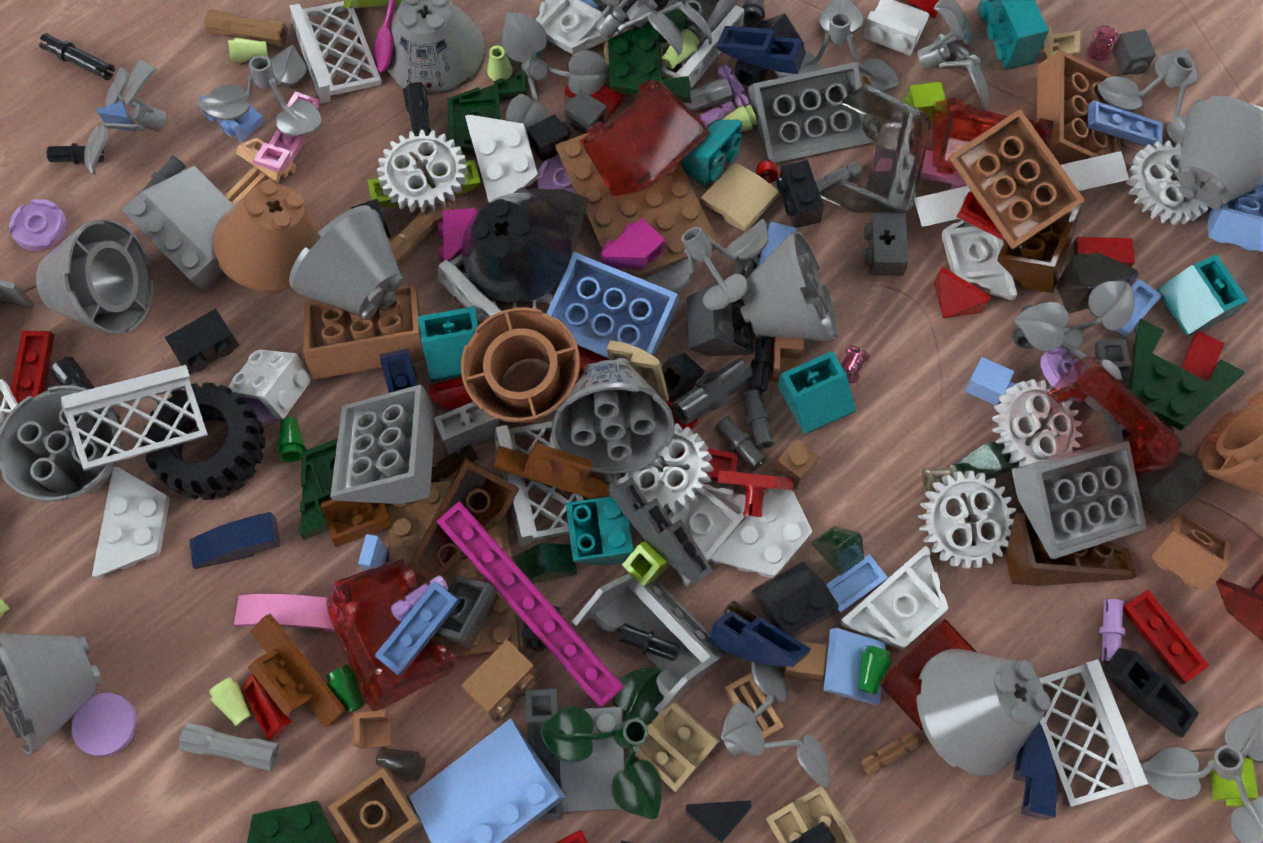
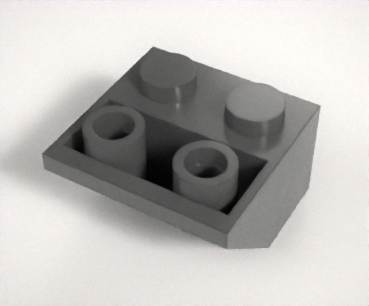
[687,286,753,356]

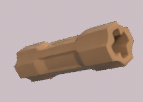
[205,9,288,46]
[389,198,455,266]

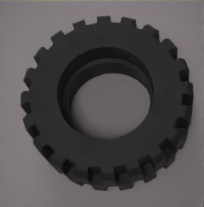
[142,382,266,500]

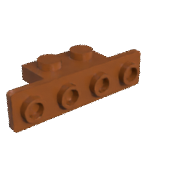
[494,442,609,499]
[248,614,345,727]

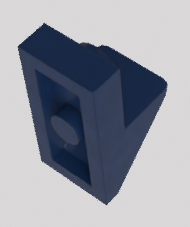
[380,348,419,393]

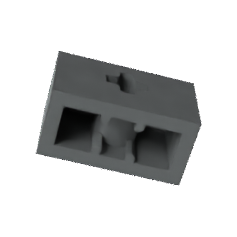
[864,213,908,276]

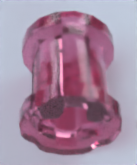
[1087,25,1118,61]
[841,345,870,383]

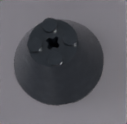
[462,193,573,303]

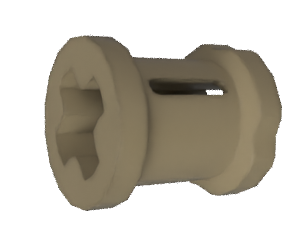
[922,464,957,492]

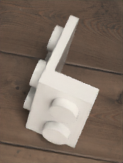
[863,0,929,56]
[228,350,312,419]

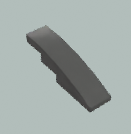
[609,478,713,584]

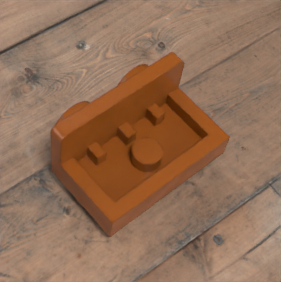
[320,499,393,547]

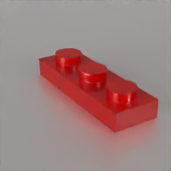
[8,330,55,410]
[1123,590,1210,685]

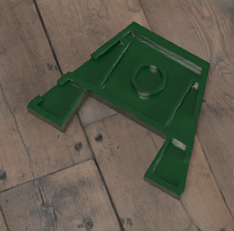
[608,9,691,103]
[447,71,532,155]
[1127,318,1245,431]
[299,438,393,540]
[247,801,338,843]

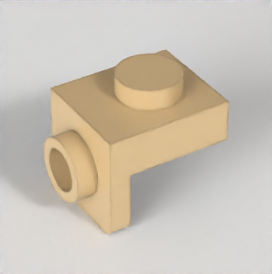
[1041,26,1082,59]

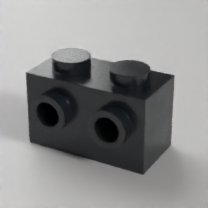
[776,160,824,228]
[165,308,239,375]

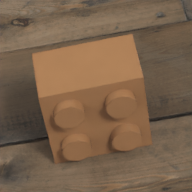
[461,640,538,722]
[328,767,423,843]

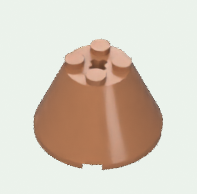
[212,180,322,293]

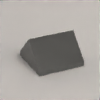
[435,576,499,651]

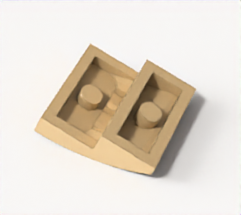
[700,162,780,232]
[606,340,669,403]
[628,702,720,792]
[765,785,857,843]

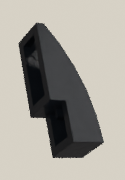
[1103,648,1199,738]

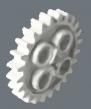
[377,130,468,213]
[1126,141,1208,225]
[992,379,1082,467]
[618,423,713,515]
[918,471,1016,568]

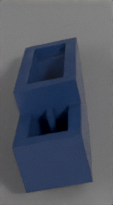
[716,26,806,74]
[189,512,280,569]
[708,611,811,667]
[1013,722,1057,820]

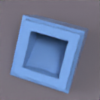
[96,101,136,131]

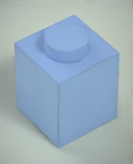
[965,357,1015,406]

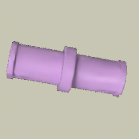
[1099,599,1125,663]

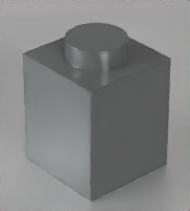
[1112,29,1156,75]
[564,90,607,134]

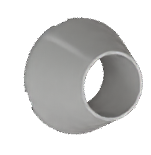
[36,219,154,334]

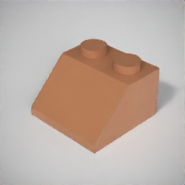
[1151,510,1231,593]

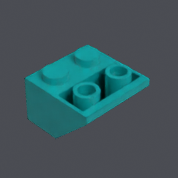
[681,119,742,188]
[1156,254,1249,337]
[418,306,479,382]
[778,350,856,435]
[566,496,634,566]

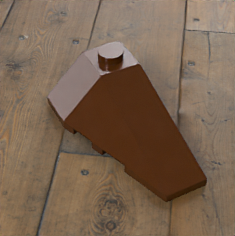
[997,203,1083,293]
[408,457,520,580]
[1005,513,1136,586]

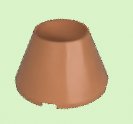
[461,307,580,423]
[1197,391,1263,497]

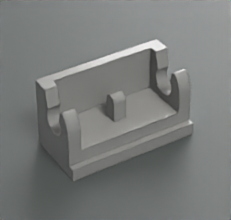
[434,402,501,455]

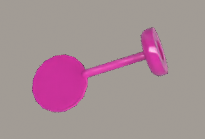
[374,0,396,72]

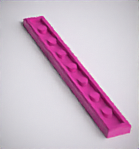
[436,501,624,708]

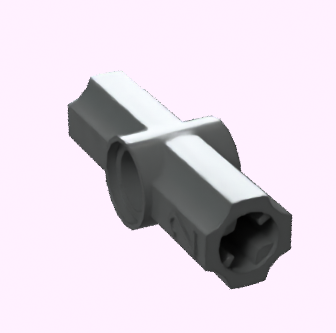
[672,359,753,425]

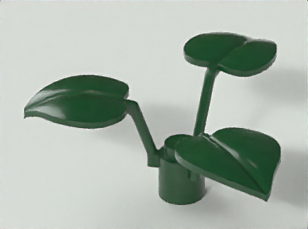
[540,668,663,820]

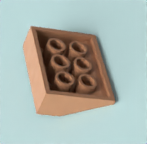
[1037,50,1120,165]
[948,109,1085,250]
[303,284,425,380]

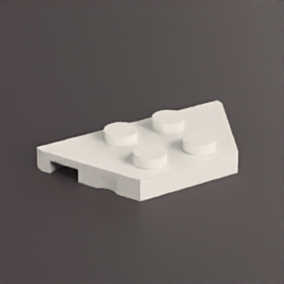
[536,0,625,55]
[465,115,539,202]
[941,220,1017,300]
[92,467,170,579]
[710,475,813,578]
[668,483,747,587]
[840,546,949,650]

